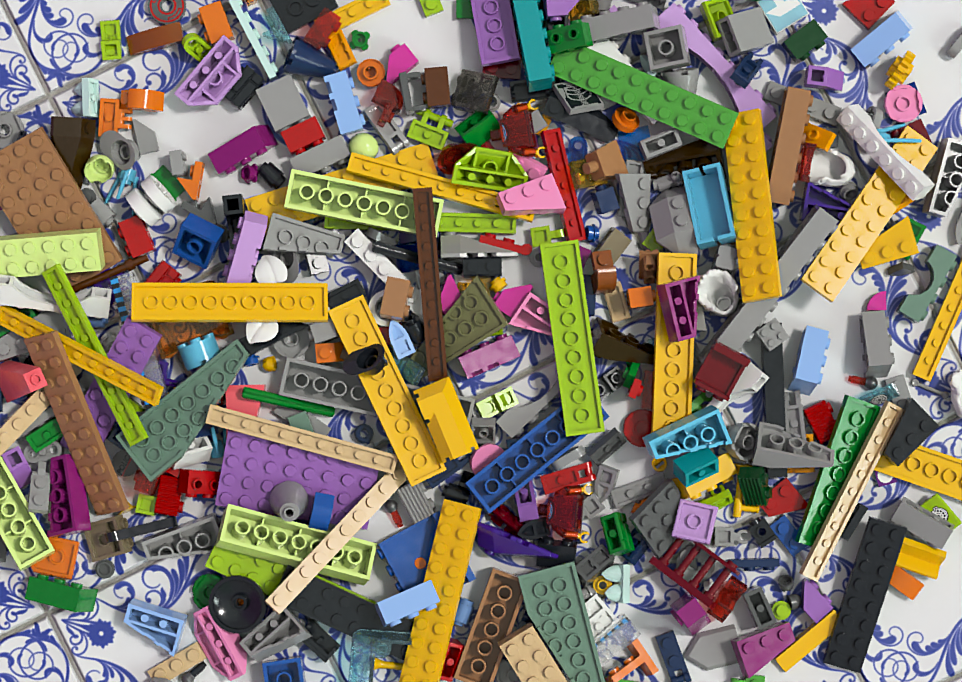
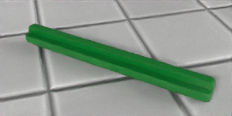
[242,387,335,417]

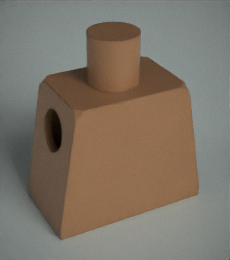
[582,140,629,181]

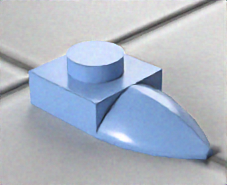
[389,320,416,360]

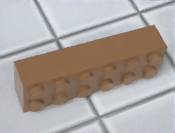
[768,86,814,206]
[454,567,523,682]

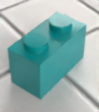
[673,448,719,488]

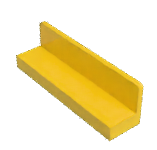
[895,537,947,580]
[774,609,837,672]

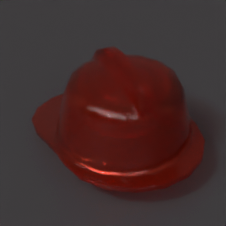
[437,143,477,175]

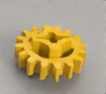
[884,50,916,90]

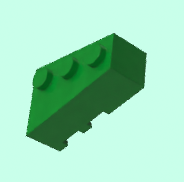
[25,573,98,612]

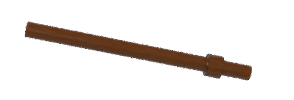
[72,254,149,293]

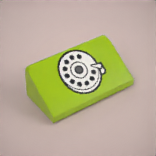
[920,493,962,530]

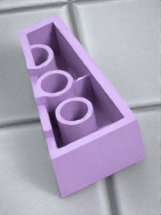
[222,210,268,283]

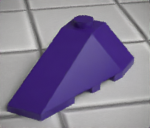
[477,522,559,559]

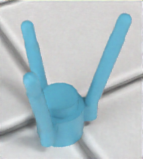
[877,123,922,145]
[105,169,139,216]
[210,427,226,458]

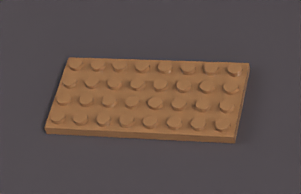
[0,126,123,286]

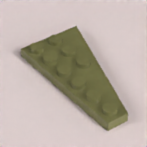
[402,275,509,385]

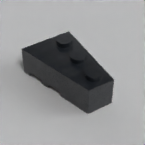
[882,398,939,466]

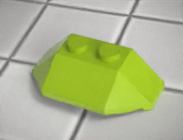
[451,146,528,191]

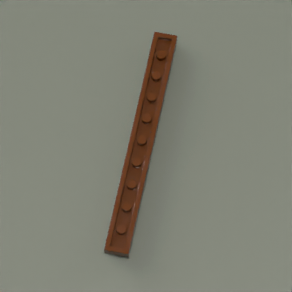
[413,187,448,382]

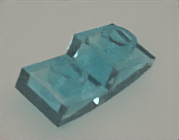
[390,349,426,385]

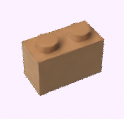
[379,276,414,322]

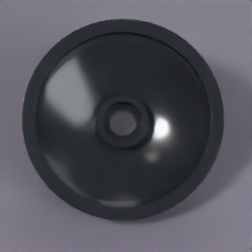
[209,575,267,633]

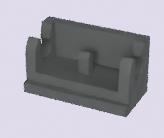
[576,544,615,588]

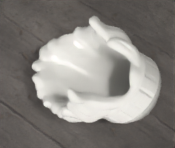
[697,269,740,316]

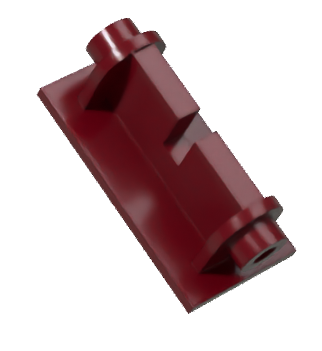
[488,504,526,537]

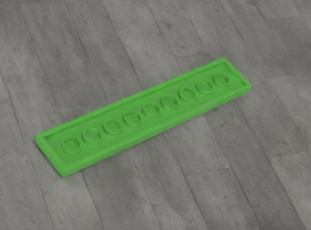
[550,48,739,149]

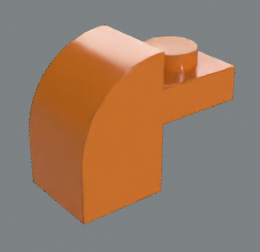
[120,89,164,112]

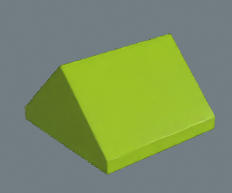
[699,0,733,43]

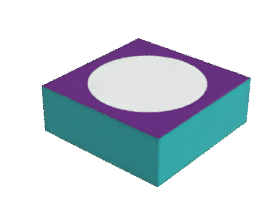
[873,470,897,487]

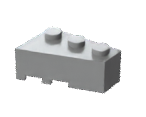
[859,310,895,379]
[239,607,312,662]

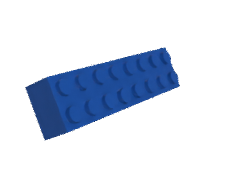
[464,405,610,514]

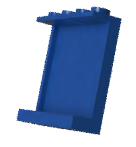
[376,511,476,593]

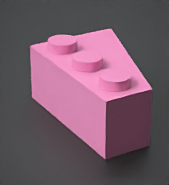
[496,173,566,216]
[508,292,552,336]

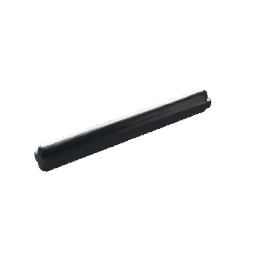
[372,241,463,275]

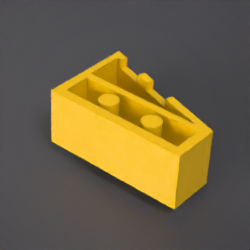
[860,216,920,269]
[671,452,738,501]

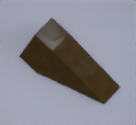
[50,116,96,189]
[643,139,727,181]
[591,317,654,365]

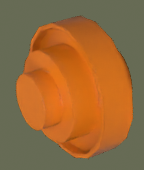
[357,59,385,87]
[612,107,640,133]

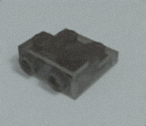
[451,69,499,114]

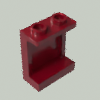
[693,340,751,402]

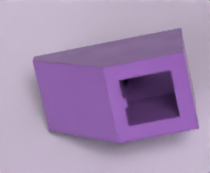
[804,65,844,91]
[1,446,32,489]
[801,578,833,624]

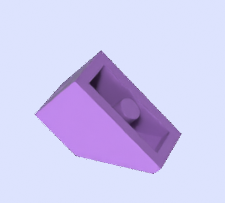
[543,0,579,23]
[515,480,539,522]

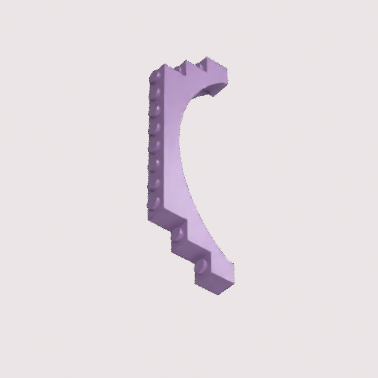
[609,3,777,176]

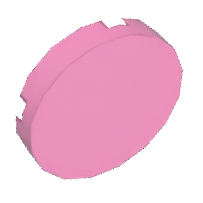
[884,85,923,123]
[470,443,504,475]

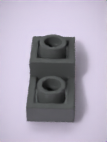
[598,365,625,401]

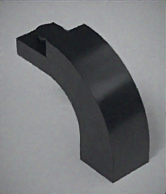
[222,194,246,249]

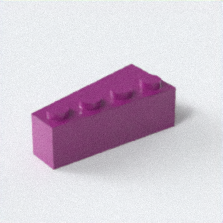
[47,454,91,537]
[670,592,711,636]

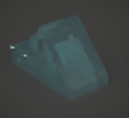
[262,6,292,44]

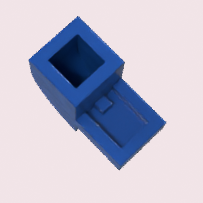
[307,492,335,531]

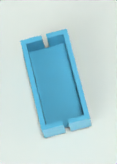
[682,162,736,250]

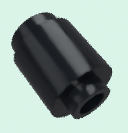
[258,162,286,189]
[402,315,425,344]
[441,483,470,504]

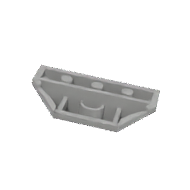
[649,185,699,255]

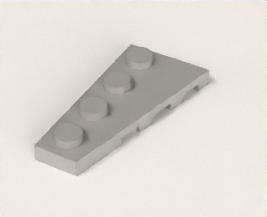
[262,213,346,255]

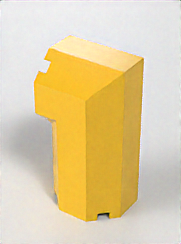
[413,376,479,463]

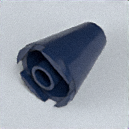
[283,36,338,79]

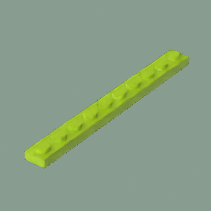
[324,212,516,234]
[42,264,148,447]

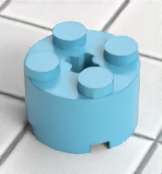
[177,332,221,371]

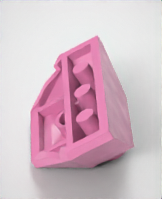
[193,605,247,681]

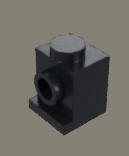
[747,517,778,548]

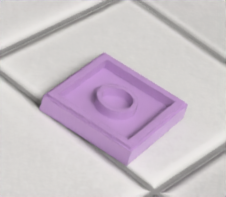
[671,499,718,545]

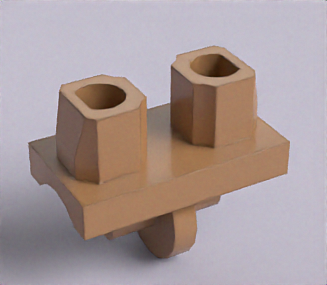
[638,249,658,284]

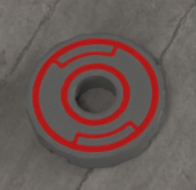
[148,0,186,25]

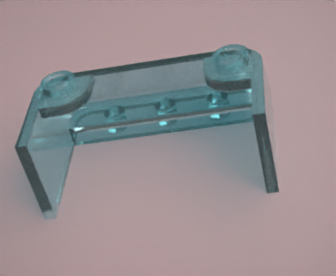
[348,629,412,682]

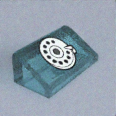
[857,383,900,406]

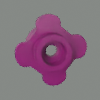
[241,164,258,183]

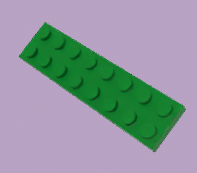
[795,395,881,547]

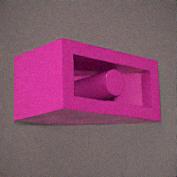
[386,43,419,87]
[440,273,461,315]
[493,284,533,319]

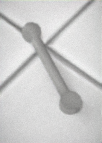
[911,379,949,399]

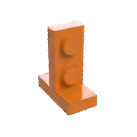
[605,638,659,682]

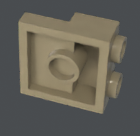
[84,514,134,562]

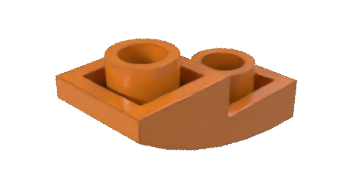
[889,566,924,600]

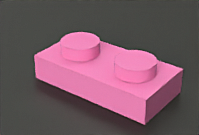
[513,149,549,181]

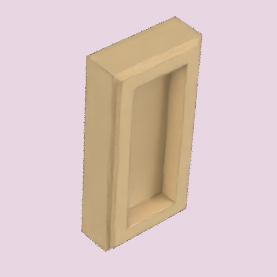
[604,281,631,323]

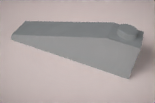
[441,232,518,260]
[752,422,834,468]

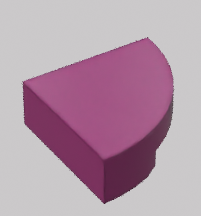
[866,291,886,311]

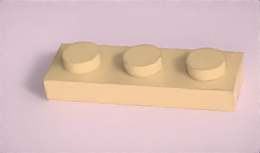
[147,641,207,680]

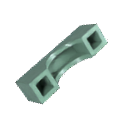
[896,244,957,323]

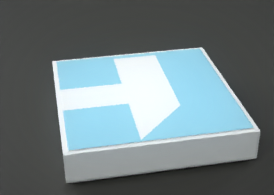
[756,0,809,35]

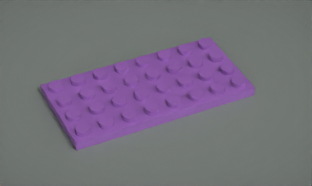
[215,430,378,530]

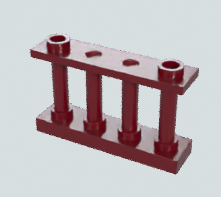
[649,538,740,610]

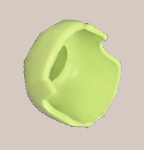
[348,133,379,158]
[84,154,115,183]

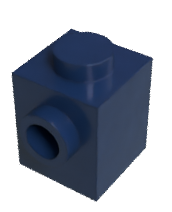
[590,184,620,214]

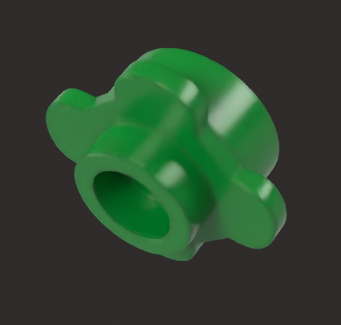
[350,30,370,50]

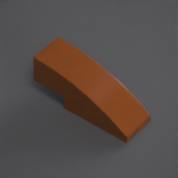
[126,22,184,56]

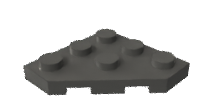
[629,478,681,558]

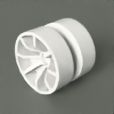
[125,175,177,226]

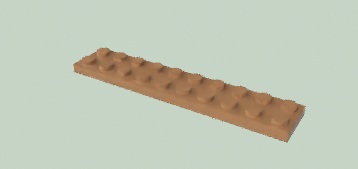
[24,330,130,516]

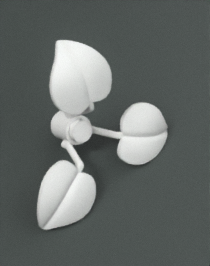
[246,255,331,344]

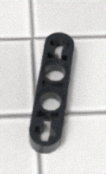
[105,516,178,543]

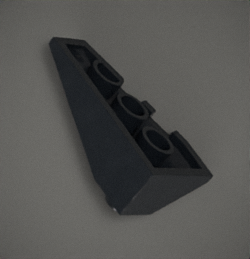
[542,81,618,143]

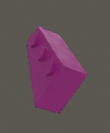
[208,124,279,175]

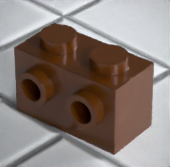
[421,66,451,109]

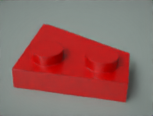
[842,0,895,30]
[759,477,808,517]

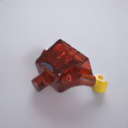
[490,99,545,159]
[538,483,593,543]

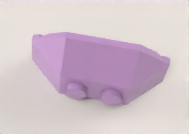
[174,35,242,106]

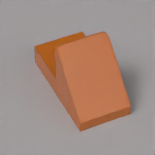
[177,161,205,202]

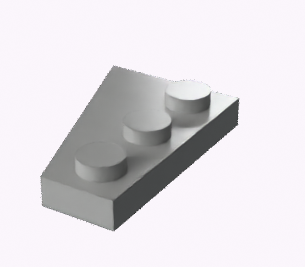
[615,173,651,232]

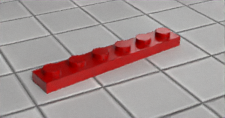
[540,128,587,241]

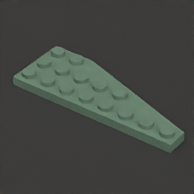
[115,339,250,482]
[517,561,605,682]

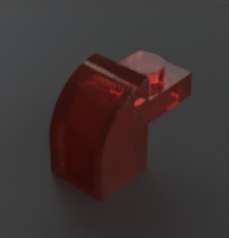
[371,79,403,128]
[707,575,748,623]

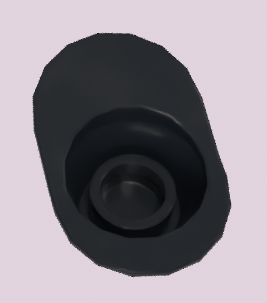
[343,344,388,375]

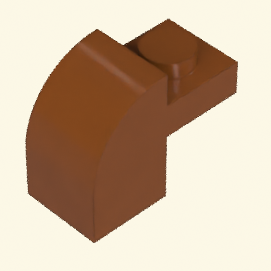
[590,250,617,295]

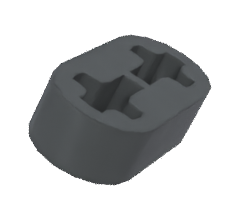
[365,227,399,246]

